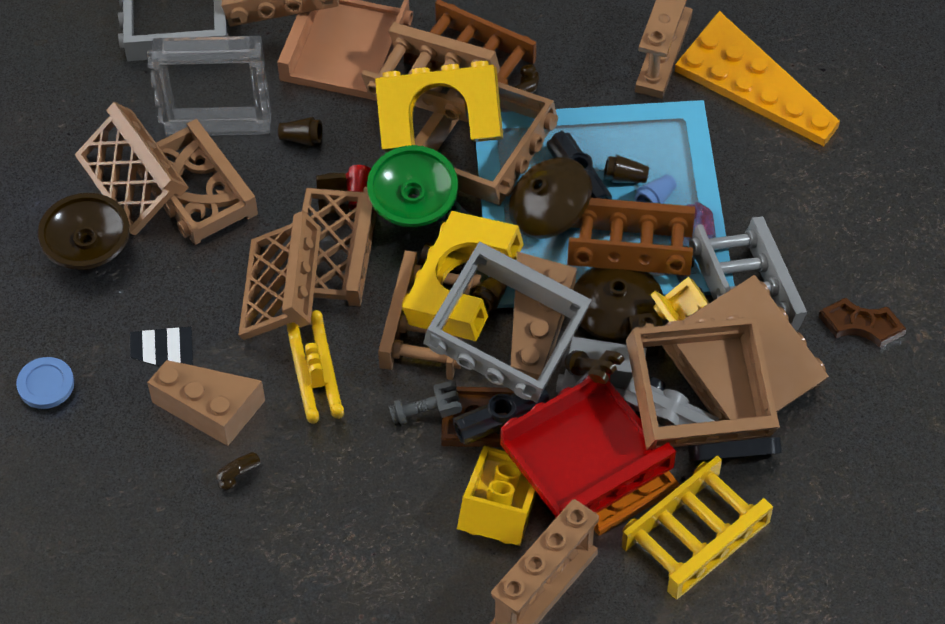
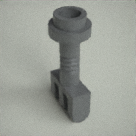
[389,381,462,425]

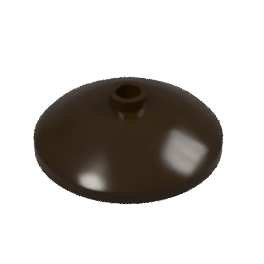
[509,157,592,239]
[38,193,130,270]
[573,267,663,342]

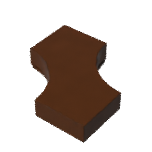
[819,298,906,348]

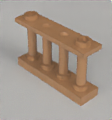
[635,0,693,99]
[361,22,500,122]
[378,251,482,380]

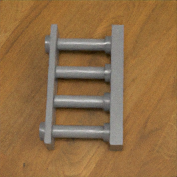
[689,216,807,331]

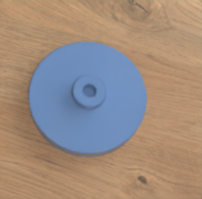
[16,357,74,409]

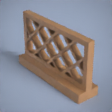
[75,102,189,236]
[302,187,377,307]
[238,211,321,340]

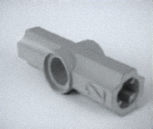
[622,377,719,427]

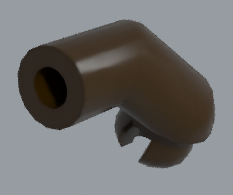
[514,64,539,93]
[216,452,260,490]

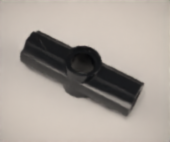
[547,131,612,199]
[453,389,550,445]

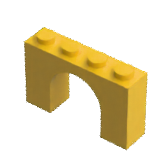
[375,61,503,152]
[402,211,524,341]

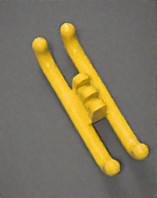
[286,310,344,424]

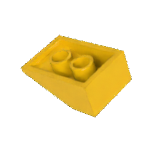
[457,446,537,546]

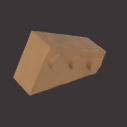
[147,360,265,446]

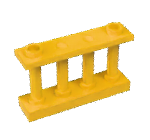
[621,455,773,600]

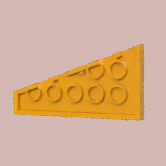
[675,11,840,147]

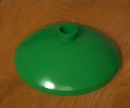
[367,145,458,227]

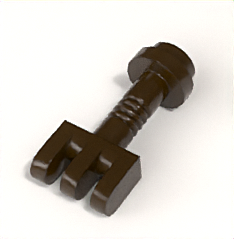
[564,350,625,384]

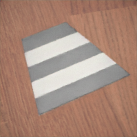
[130,326,193,366]

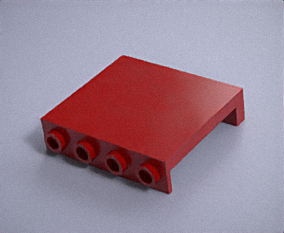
[500,374,676,517]

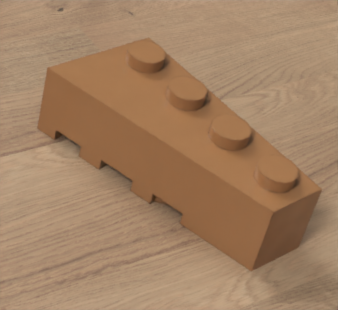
[510,251,577,380]

